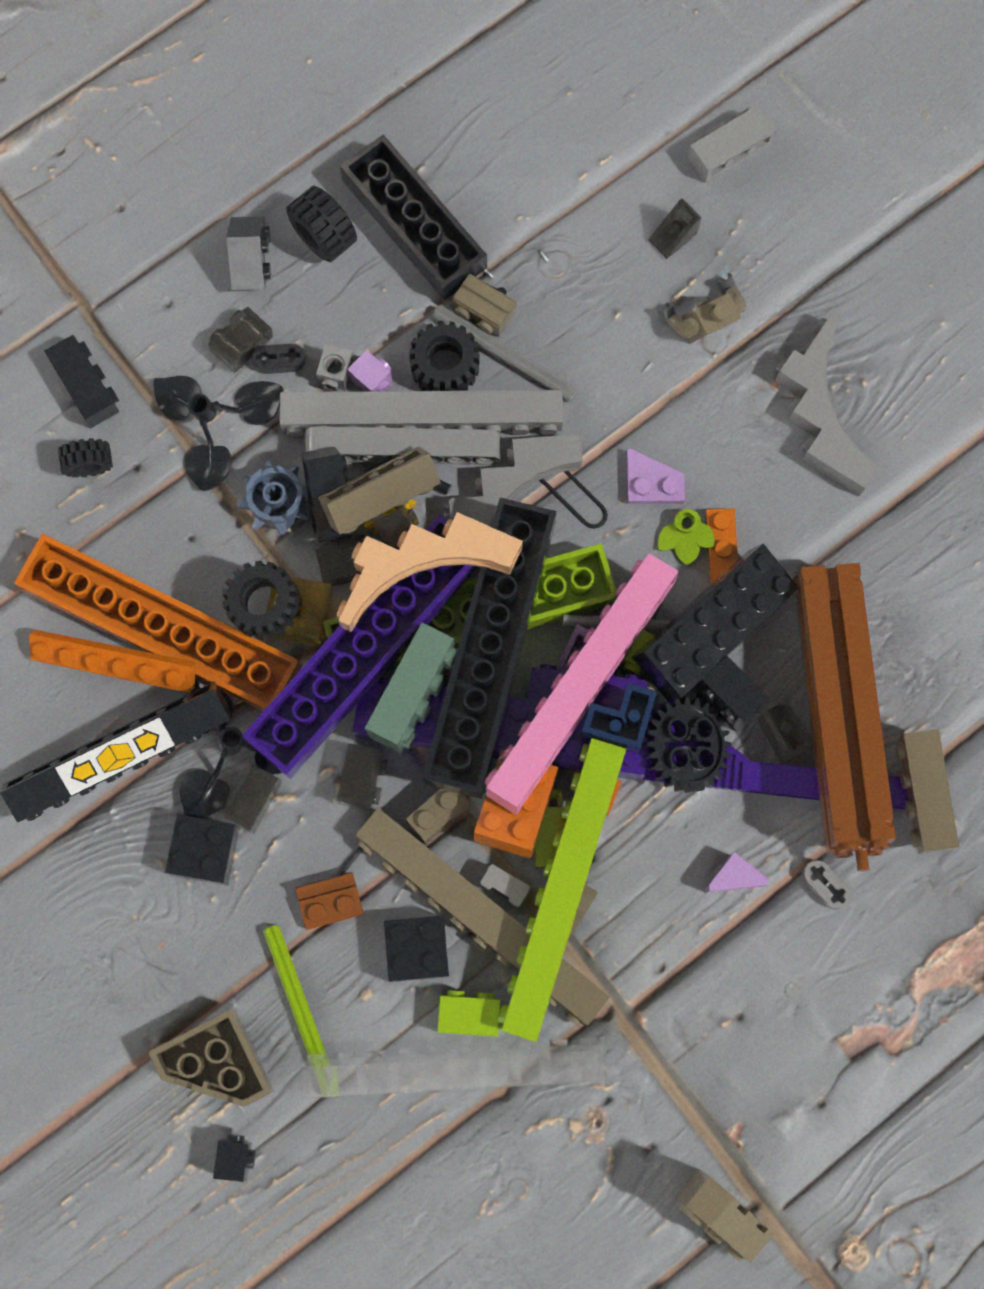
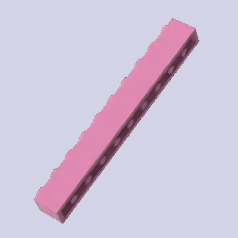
[484,553,678,815]

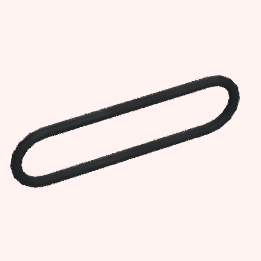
[540,471,608,529]

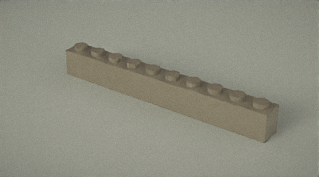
[356,808,610,1027]

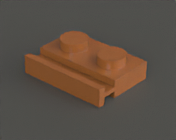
[295,871,364,930]

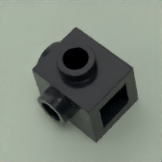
[213,1134,256,1182]

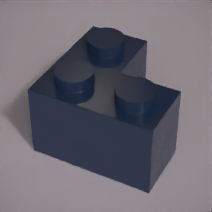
[581,683,657,754]

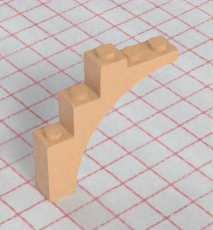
[337,512,523,632]

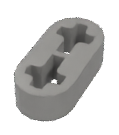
[802,860,851,910]

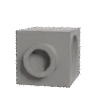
[316,343,354,391]

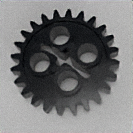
[641,696,732,793]

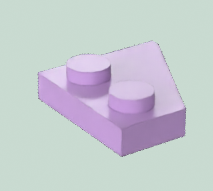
[626,449,685,504]

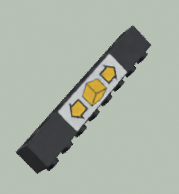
[0,681,231,823]

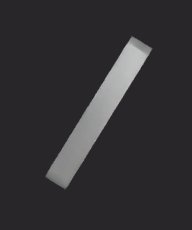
[305,427,501,465]

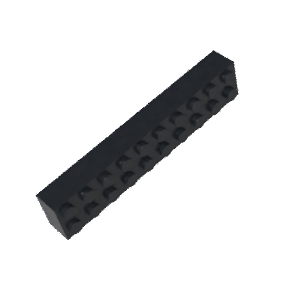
[422,497,557,799]

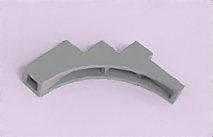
[775,312,879,496]
[444,434,583,581]

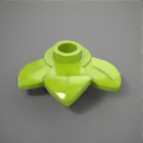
[658,509,715,565]

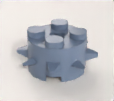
[237,460,309,535]

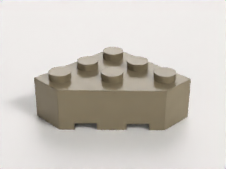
[148,1009,275,1107]
[676,1169,773,1263]

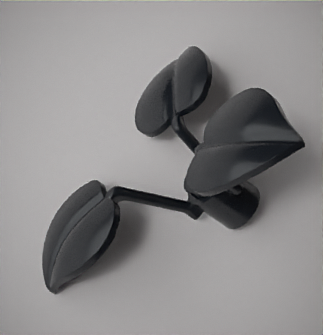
[154,376,284,491]
[180,681,282,818]

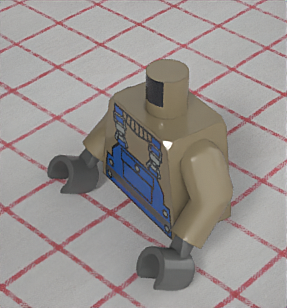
[657,273,747,344]

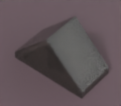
[648,198,702,259]

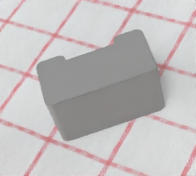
[480,864,530,908]

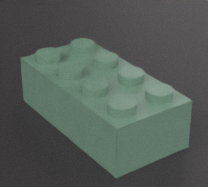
[365,623,457,754]

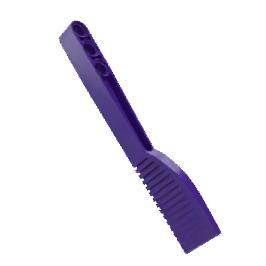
[620,725,909,810]

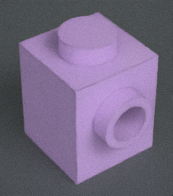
[347,350,392,392]

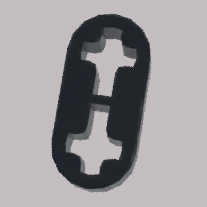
[252,344,306,374]

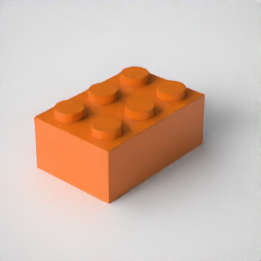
[474,750,558,859]

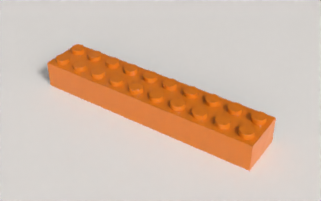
[14,533,302,711]

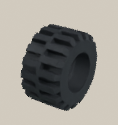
[286,185,357,263]
[409,320,480,391]
[222,561,302,640]

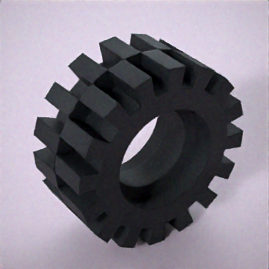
[58,438,113,478]

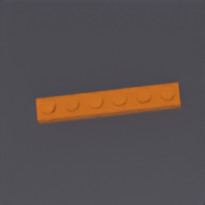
[29,629,195,693]

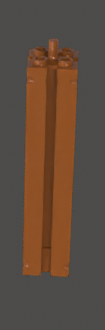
[795,563,896,872]

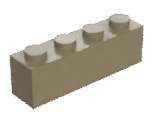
[318,446,441,535]
[895,729,959,854]

